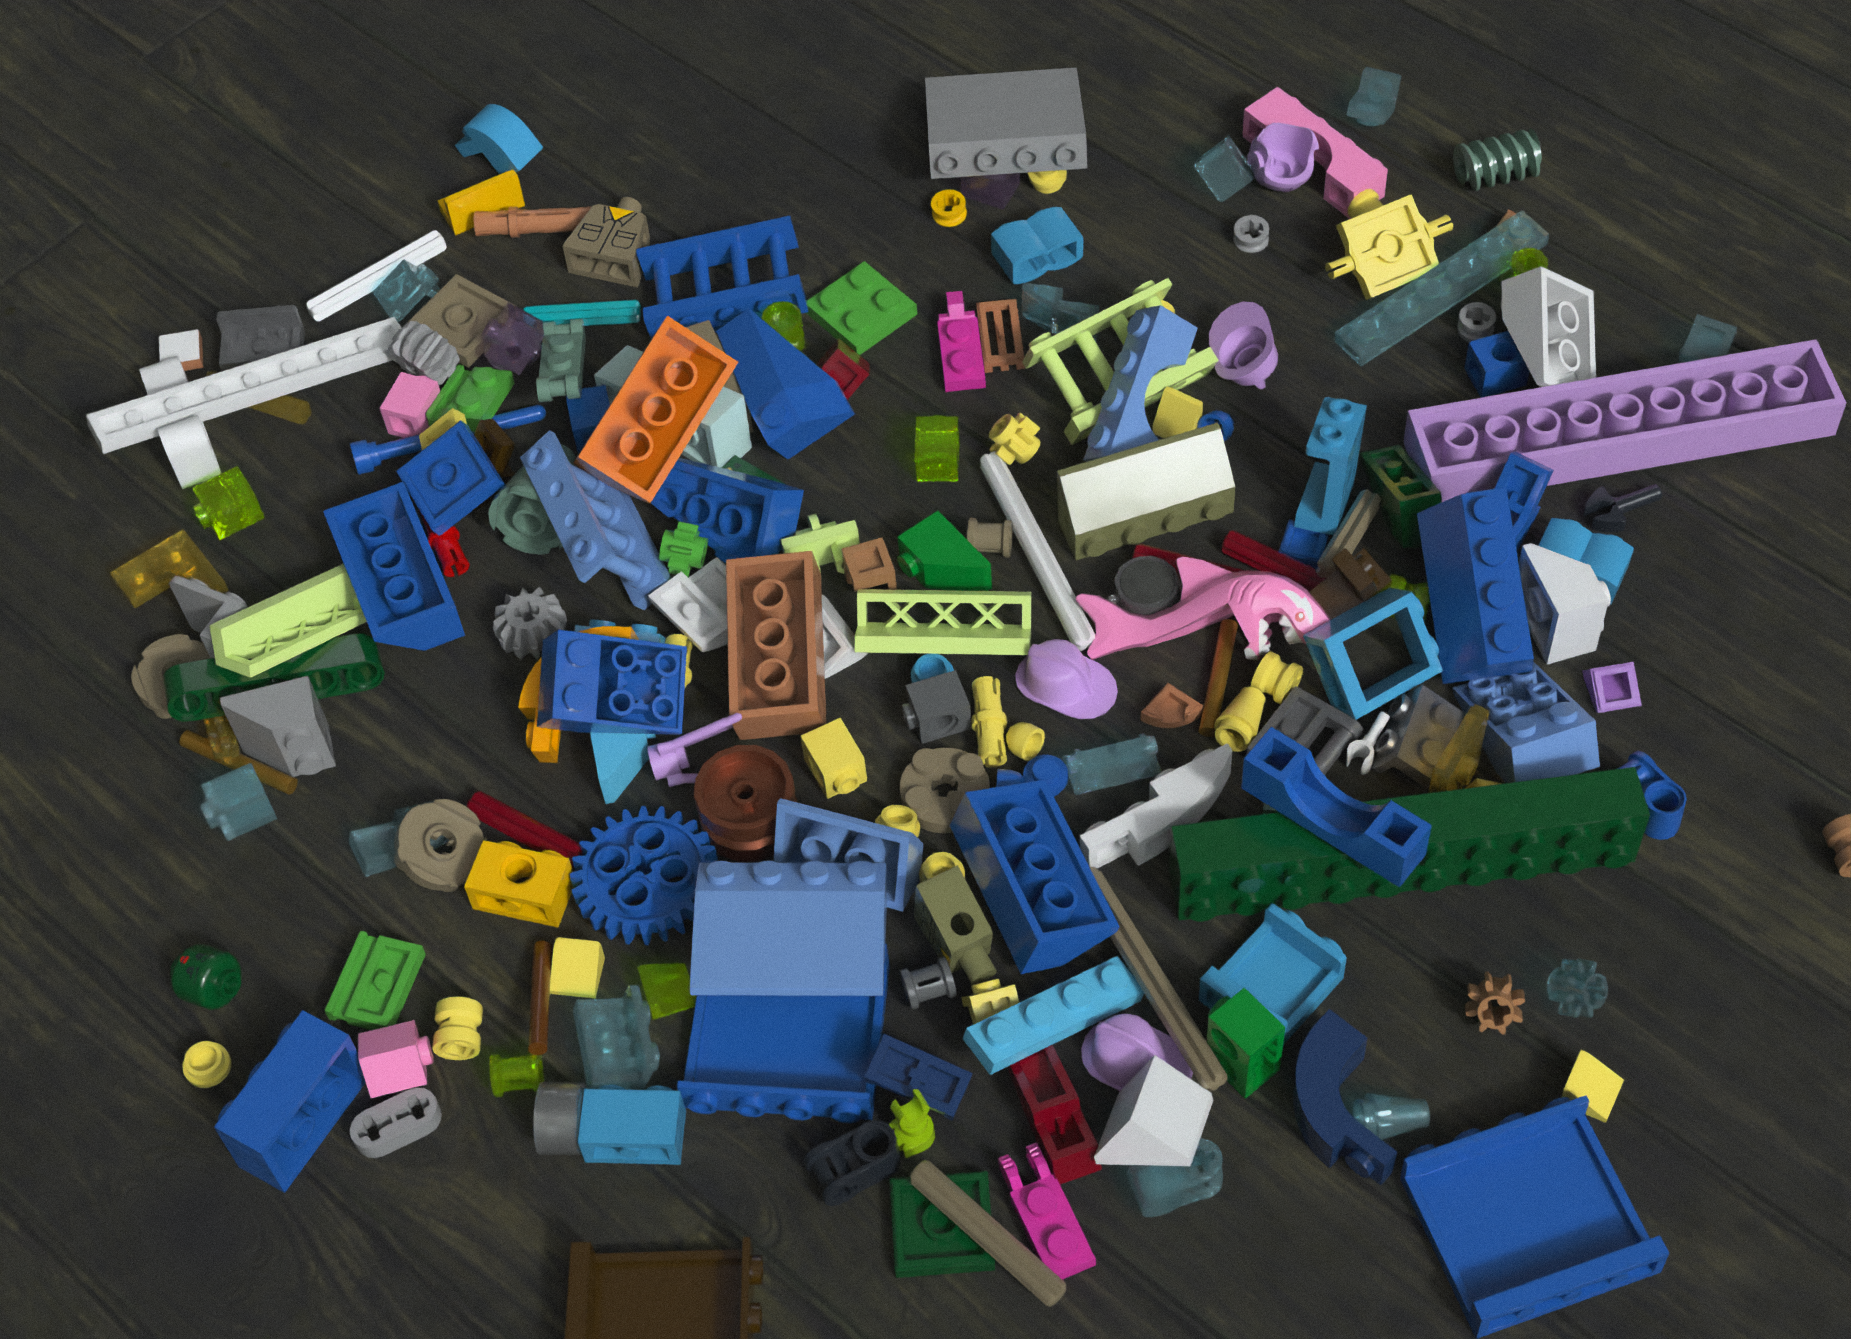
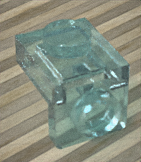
[1347,67,1401,126]
[373,259,440,322]
[1679,314,1737,363]

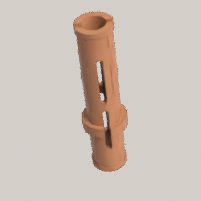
[474,206,591,238]

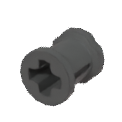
[899,956,957,1010]

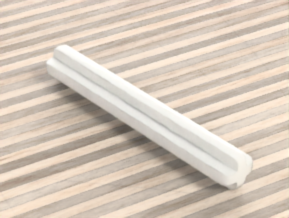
[306,230,447,322]

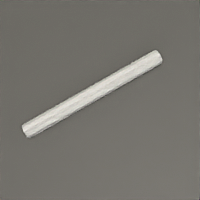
[980,451,1095,651]

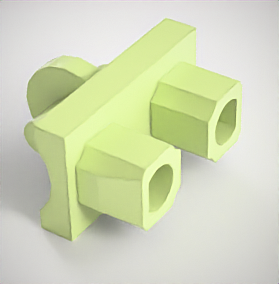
[781,514,860,574]

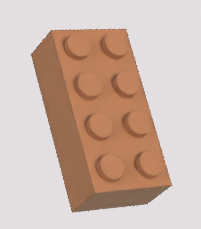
[726,551,826,740]

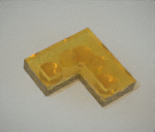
[110,529,229,608]

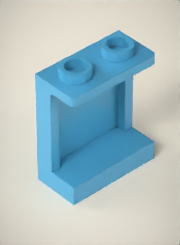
[1294,397,1367,536]
[1199,903,1347,1045]

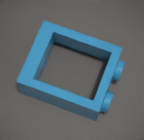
[1303,588,1443,720]

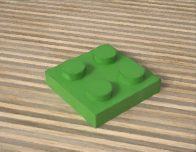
[806,261,917,355]

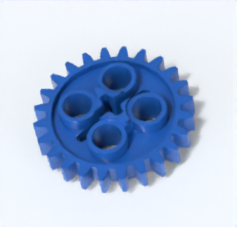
[570,806,718,945]

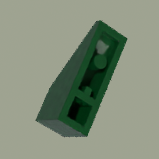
[1360,444,1442,548]

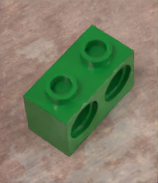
[1207,987,1285,1099]

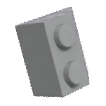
[220,676,336,777]

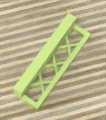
[209,564,367,678]
[855,589,1031,655]

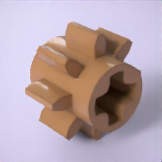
[1465,972,1525,1035]

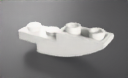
[1080,743,1232,868]

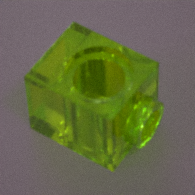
[915,415,960,482]
[192,466,265,540]

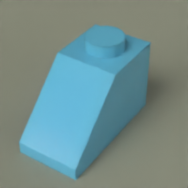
[590,733,656,804]

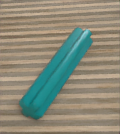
[523,299,641,330]

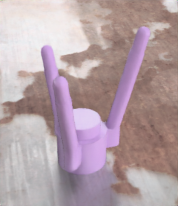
[647,713,742,787]

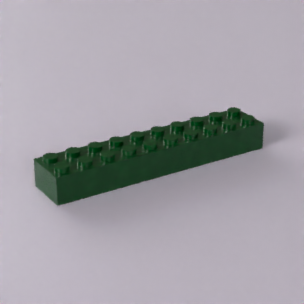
[1169,767,1650,922]

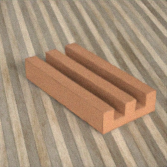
[976,299,1025,373]

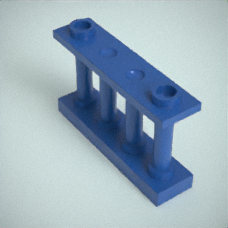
[636,216,809,339]

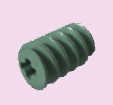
[1453,128,1542,191]

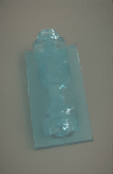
[1063,733,1161,795]

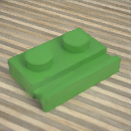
[426,365,514,432]
[325,931,426,1030]

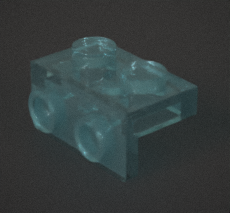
[573,985,659,1090]

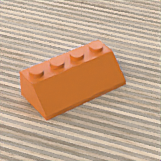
[573,316,738,504]

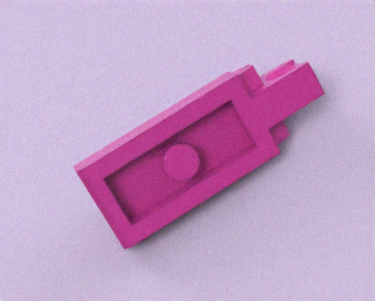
[937,291,986,392]

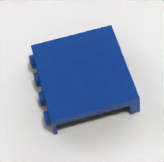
[677,944,890,1123]
[1400,1095,1669,1339]

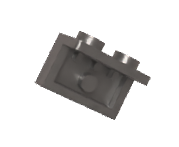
[216,305,305,371]
[1372,685,1465,790]

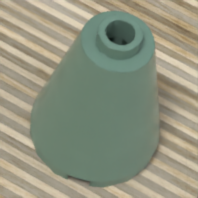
[488,444,577,555]

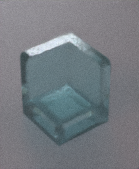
[1193,136,1254,202]

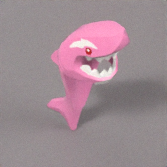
[1075,557,1331,660]

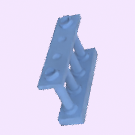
[520,430,671,610]

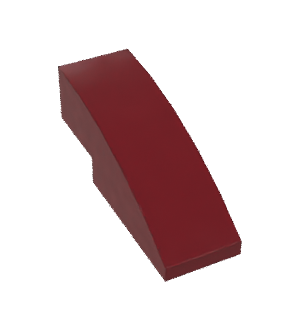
[1008,1044,1102,1185]

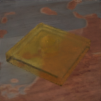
[1428,704,1490,793]

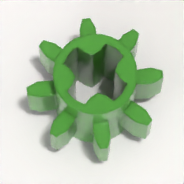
[659,521,708,577]

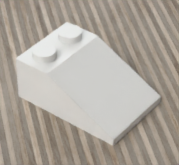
[1501,266,1596,387]

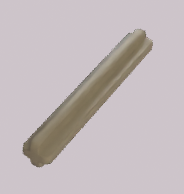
[910,1160,1066,1307]

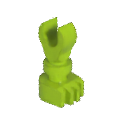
[889,1089,935,1158]

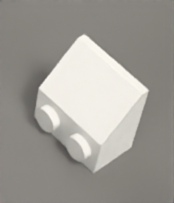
[1519,543,1611,664]

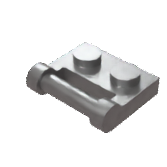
[1246,686,1363,775]

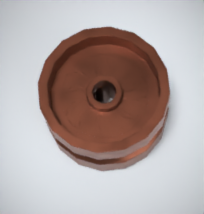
[694,745,797,862]

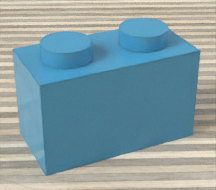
[578,1085,686,1165]

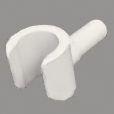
[1345,711,1390,775]

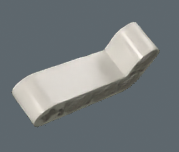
[139,356,222,489]

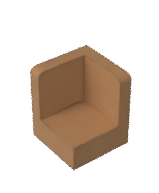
[841,537,897,592]

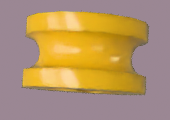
[931,189,967,227]

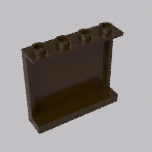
[565,1237,764,1339]

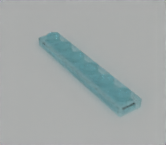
[1335,210,1549,366]

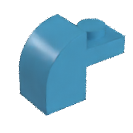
[455,104,543,174]

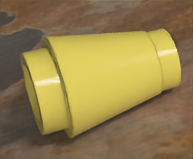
[1214,687,1265,752]

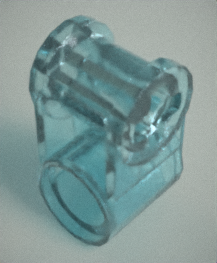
[1125,1138,1223,1217]

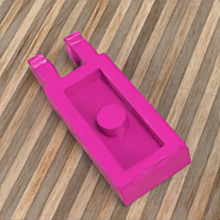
[997,1142,1096,1279]

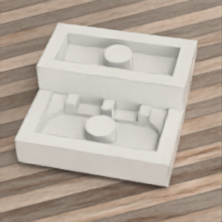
[648,557,728,652]

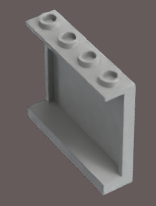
[925,68,1087,179]

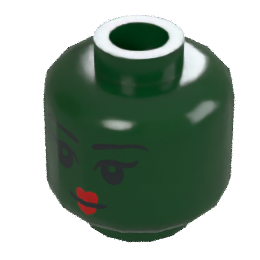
[170,944,242,1010]

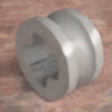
[1233,215,1269,253]
[1457,302,1496,342]

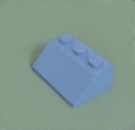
[774,798,923,912]

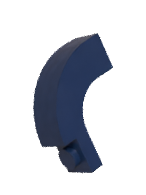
[1293,1009,1397,1185]

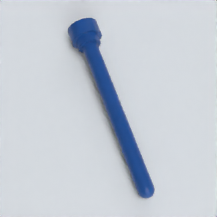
[350,405,546,475]

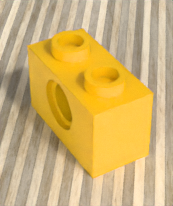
[464,840,574,928]

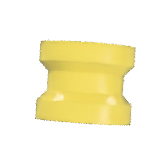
[1251,651,1303,705]

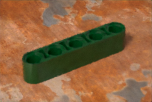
[162,634,384,722]

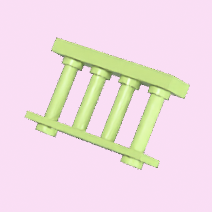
[1022,278,1219,445]

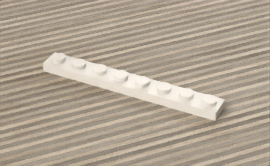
[86,317,401,454]

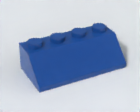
[323,482,465,651]
[1417,487,1534,684]
[950,779,1120,974]

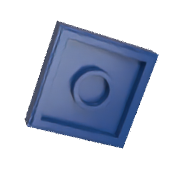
[396,420,505,536]

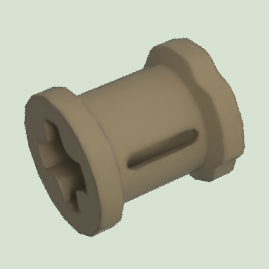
[967,518,1013,558]

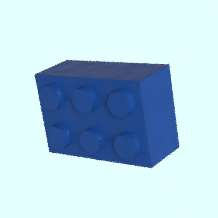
[214,1010,366,1193]

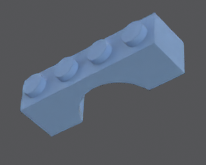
[1083,305,1198,462]

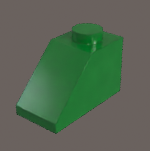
[897,511,992,591]

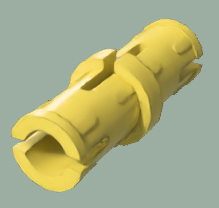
[971,676,1007,768]

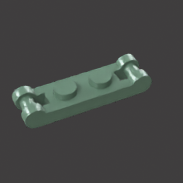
[536,318,586,402]

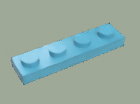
[963,956,1144,1075]

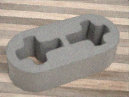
[350,1088,442,1158]

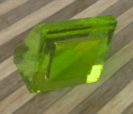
[637,963,696,1020]

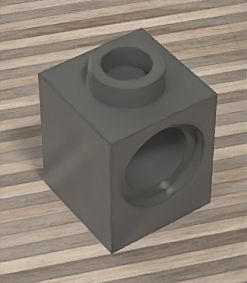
[901,670,972,744]

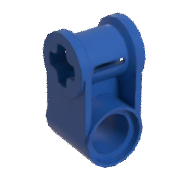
[1618,751,1687,840]

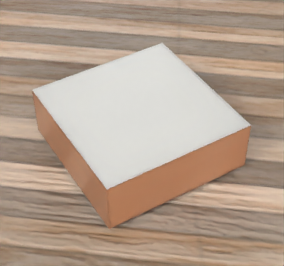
[159,329,203,371]

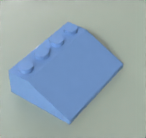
[690,861,887,996]

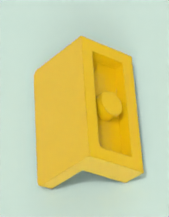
[438,170,525,235]

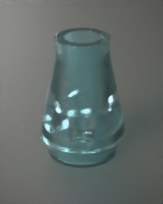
[1353,1093,1430,1140]

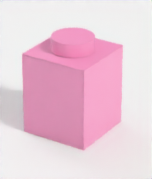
[380,372,440,438]
[358,1020,434,1098]

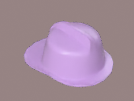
[1209,302,1278,389]
[1015,639,1118,719]
[1081,1014,1193,1091]

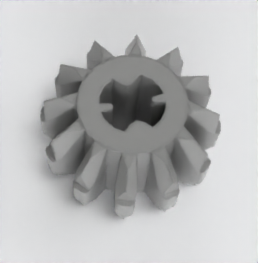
[388,321,460,385]
[493,587,567,661]

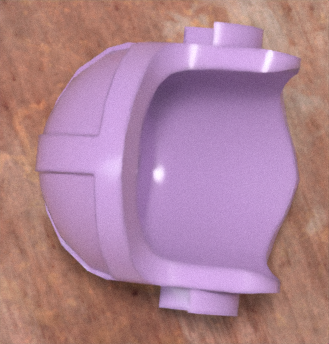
[1247,123,1319,192]

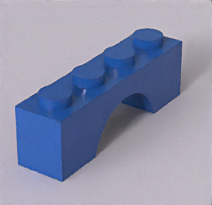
[1242,727,1432,888]

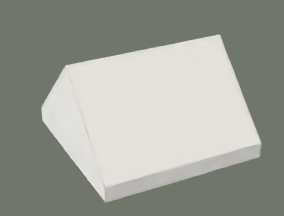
[1094,1055,1213,1166]

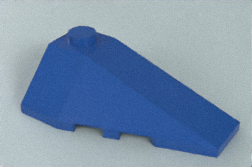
[716,308,855,459]
[651,458,804,563]

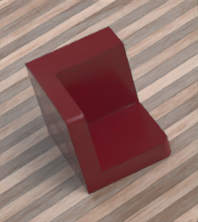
[816,338,870,400]

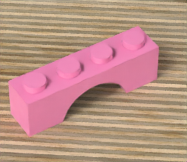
[1243,87,1388,219]

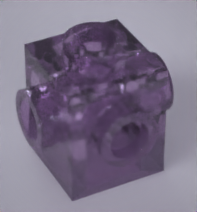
[481,302,544,375]

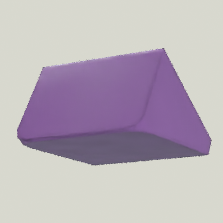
[1583,662,1642,713]

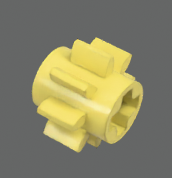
[989,413,1040,465]

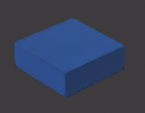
[1279,520,1330,569]

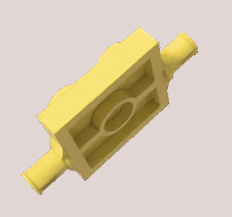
[1325,194,1453,300]

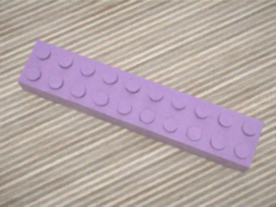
[1404,340,1846,502]

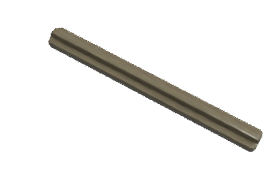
[1090,867,1227,1092]

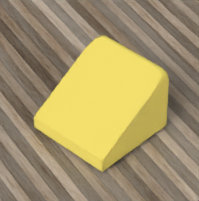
[1152,386,1203,438]
[550,937,605,999]
[1561,1050,1624,1123]

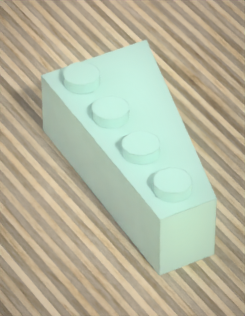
[594,345,752,468]

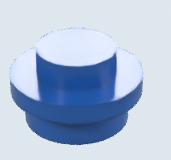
[1023,755,1068,797]

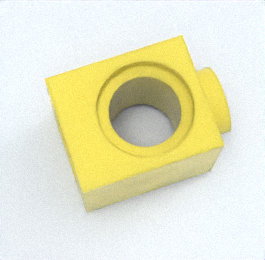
[800,717,867,799]

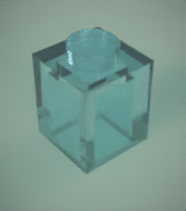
[200,763,277,841]

